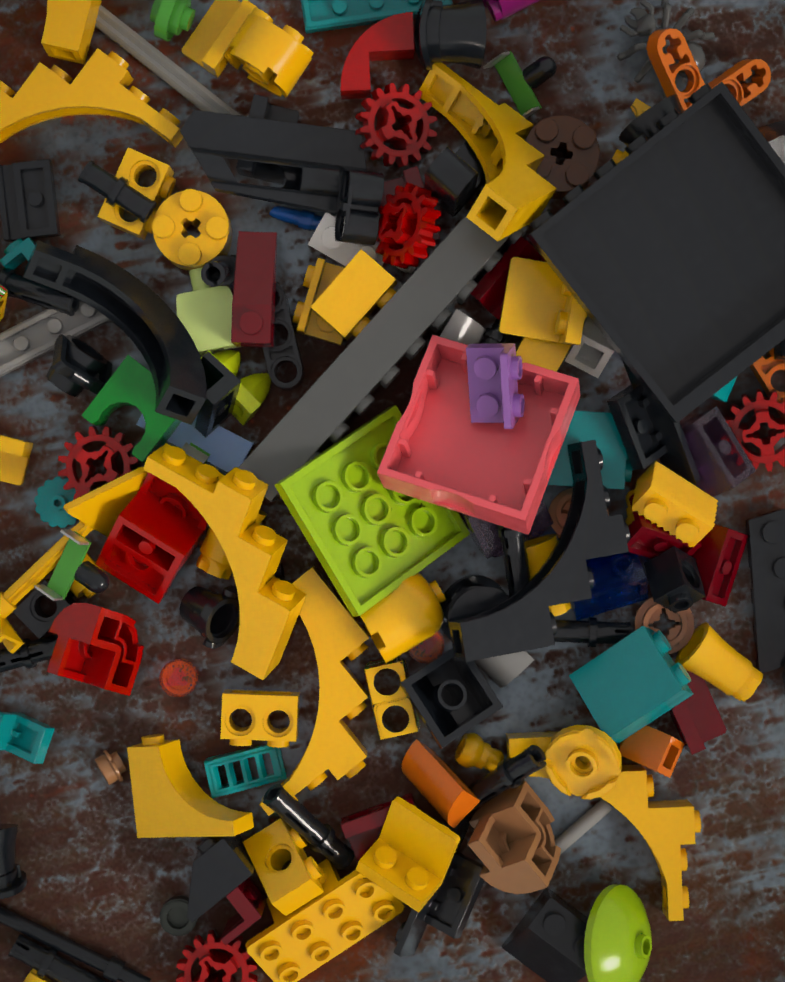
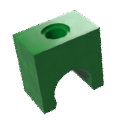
[81,355,182,463]

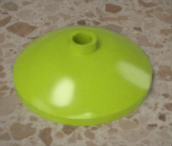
[584,884,652,982]

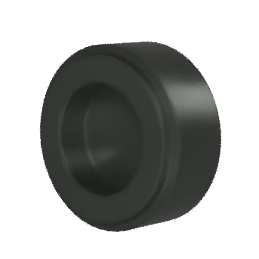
[160,896,198,936]

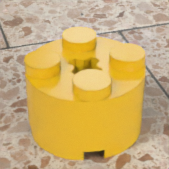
[223,8,314,98]
[152,189,232,271]

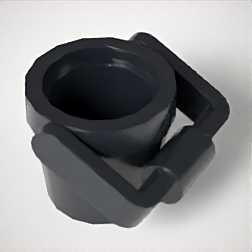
[46,334,112,397]
[179,585,240,649]

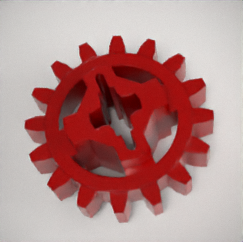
[355,83,437,167]
[376,183,441,269]
[722,389,785,472]
[58,426,141,500]
[176,929,258,982]

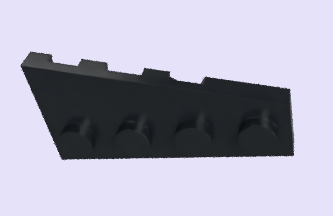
[746,509,785,673]

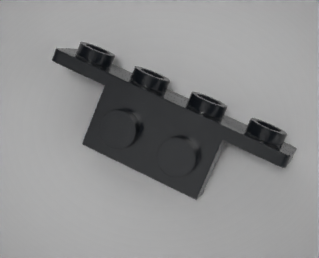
[607,358,701,485]
[394,816,485,957]

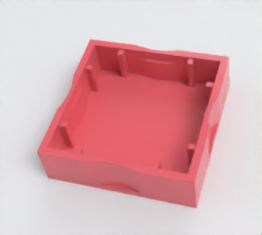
[377,334,581,535]

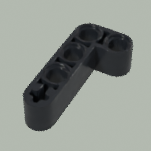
[425,141,486,217]

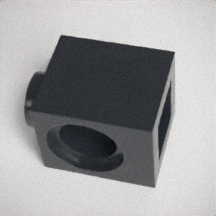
[644,546,706,613]
[13,579,77,639]

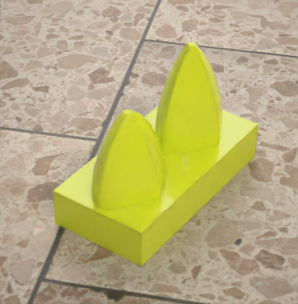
[201,350,271,426]

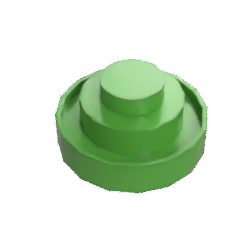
[150,0,195,42]

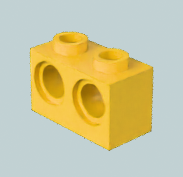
[97,147,176,240]
[220,689,300,748]

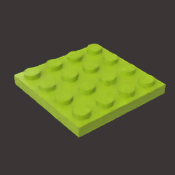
[274,405,470,617]

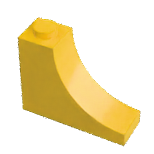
[127,734,254,838]

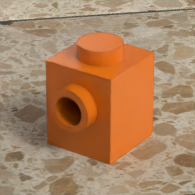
[619,725,685,778]

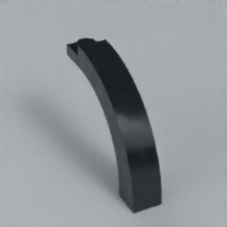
[23,240,207,425]

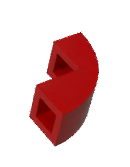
[340,12,415,100]

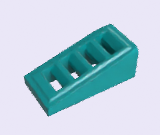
[204,744,287,798]

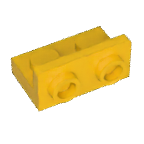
[292,258,344,346]

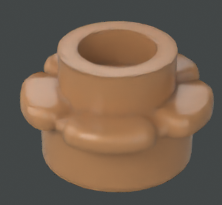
[94,750,127,785]

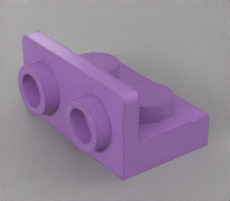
[466,343,525,429]

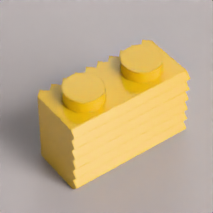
[632,461,718,547]

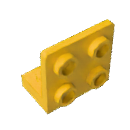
[498,257,586,345]
[356,796,460,913]

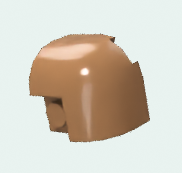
[467,781,561,895]

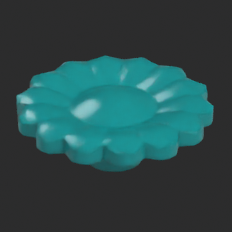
[34,477,77,528]

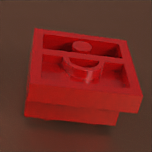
[95,472,208,604]

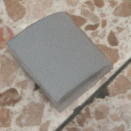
[439,309,486,345]
[474,651,534,688]

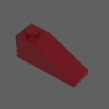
[231,231,277,348]

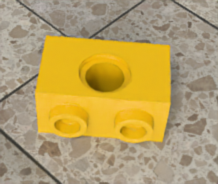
[243,818,324,916]

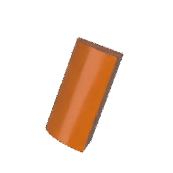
[401,739,480,828]

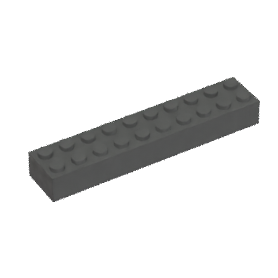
[238,212,529,502]

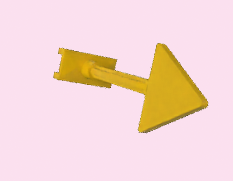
[0,466,148,654]

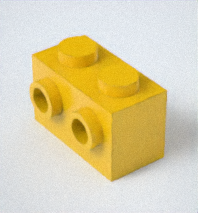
[311,249,397,341]

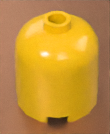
[360,573,446,664]

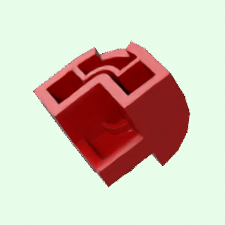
[47,603,144,696]

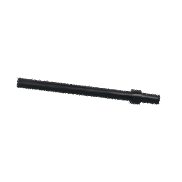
[0,905,151,982]

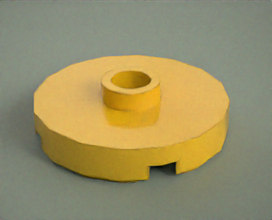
[544,725,622,800]

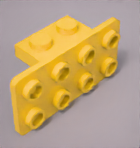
[245,859,404,982]

